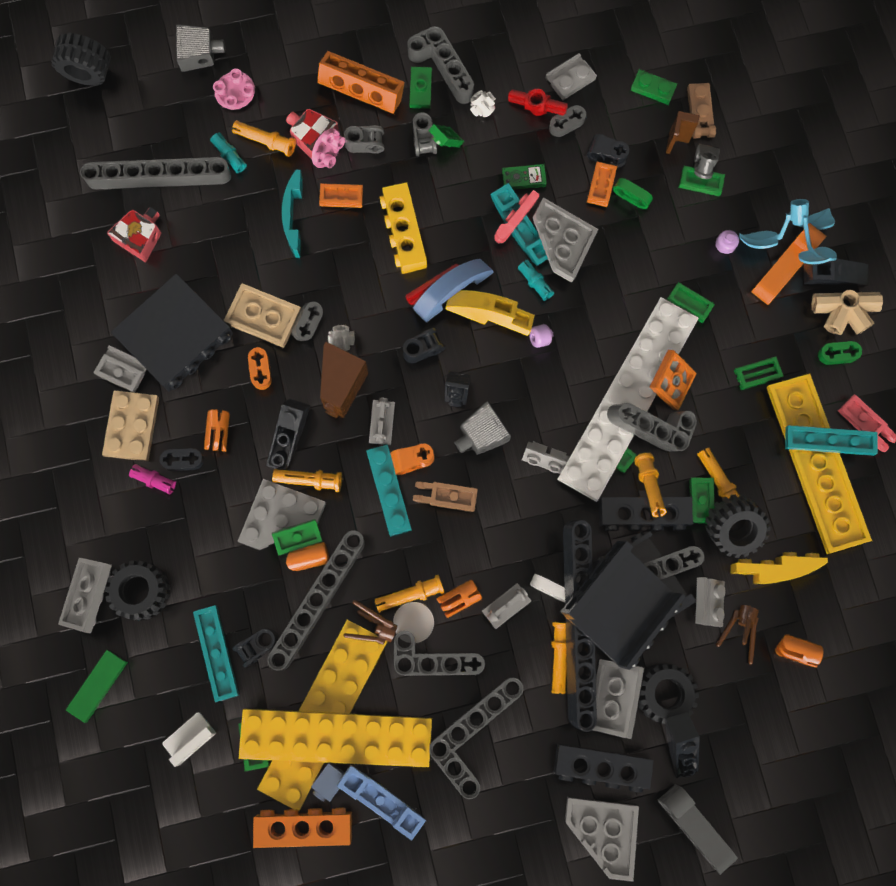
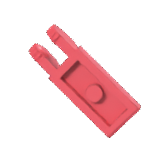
[494,190,539,244]
[838,394,896,452]

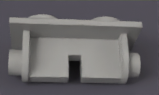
[369,398,395,445]
[522,441,570,474]
[482,583,531,629]

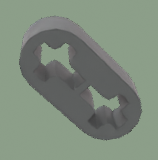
[549,105,586,137]
[292,302,323,341]

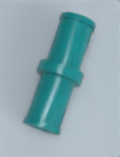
[210,132,247,173]
[518,260,554,301]

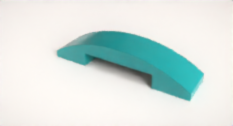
[282,170,303,258]
[491,183,548,266]

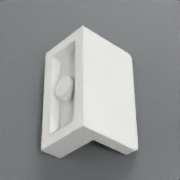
[163,712,216,767]

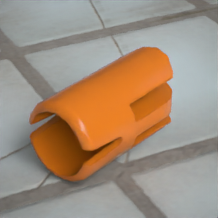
[204,409,230,452]
[286,542,329,571]
[436,580,482,618]
[775,634,824,667]

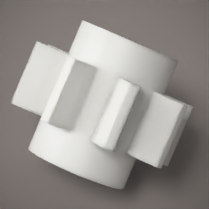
[470,90,496,117]
[328,325,355,351]

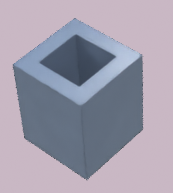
[311,763,345,802]

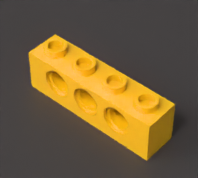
[380,182,427,274]

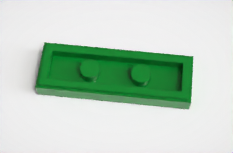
[66,650,128,723]

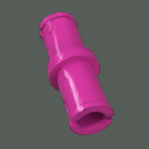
[129,464,176,495]

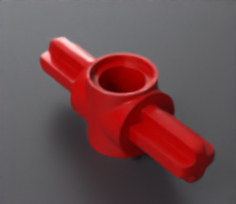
[508,89,568,116]

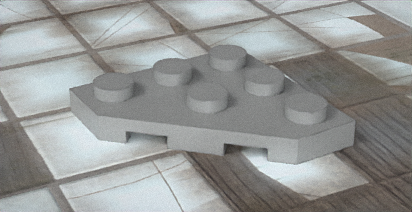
[532,198,598,282]
[238,479,326,550]
[565,797,639,881]

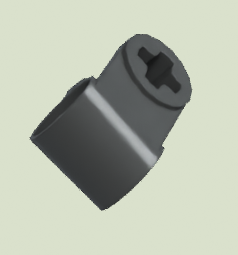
[413,112,437,156]
[344,125,384,154]
[694,143,720,179]

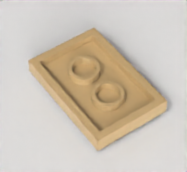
[224,283,301,348]
[102,391,159,461]

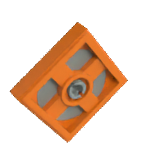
[649,350,697,410]

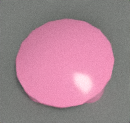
[213,69,255,110]
[312,128,345,168]

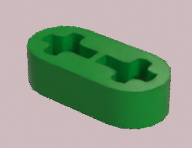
[613,178,653,209]
[818,341,862,365]

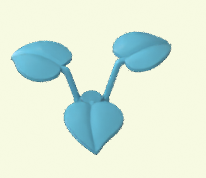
[739,199,837,264]

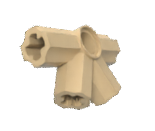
[811,290,883,335]

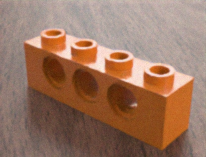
[317,51,405,114]
[253,808,352,848]

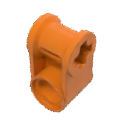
[390,443,434,475]

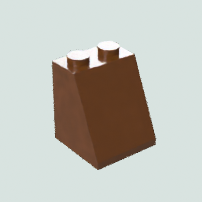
[320,342,368,418]

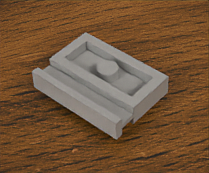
[545,53,597,101]
[94,345,146,393]
[695,577,725,627]

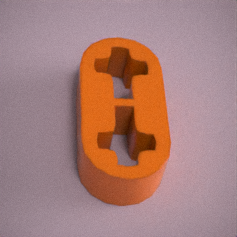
[248,347,272,390]

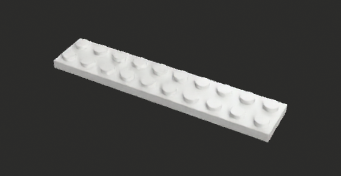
[557,297,699,502]

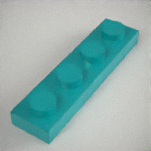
[785,425,878,456]
[366,445,412,537]
[193,605,239,702]

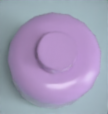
[716,230,739,254]
[529,324,553,348]

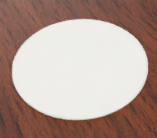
[393,602,434,643]

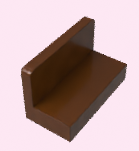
[666,111,700,154]

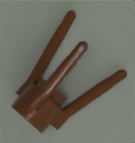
[343,600,398,645]
[716,605,759,665]

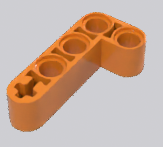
[751,223,827,305]

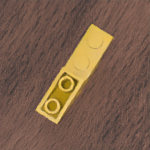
[445,290,535,336]
[731,552,828,584]

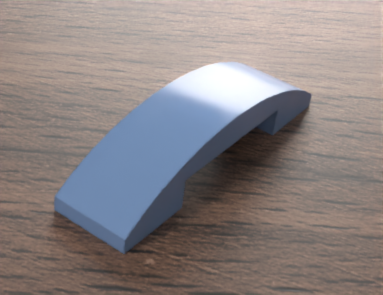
[413,259,494,322]
[336,765,426,840]

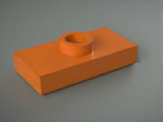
[587,161,617,207]
[319,183,363,208]

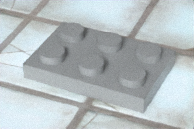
[58,558,112,633]
[593,659,644,739]

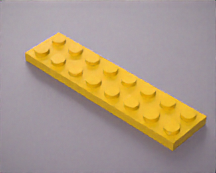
[766,374,872,554]
[257,620,388,812]
[239,709,432,767]

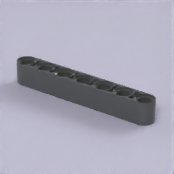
[80,157,232,189]
[268,530,365,670]

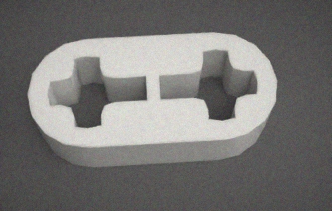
[530,574,565,602]

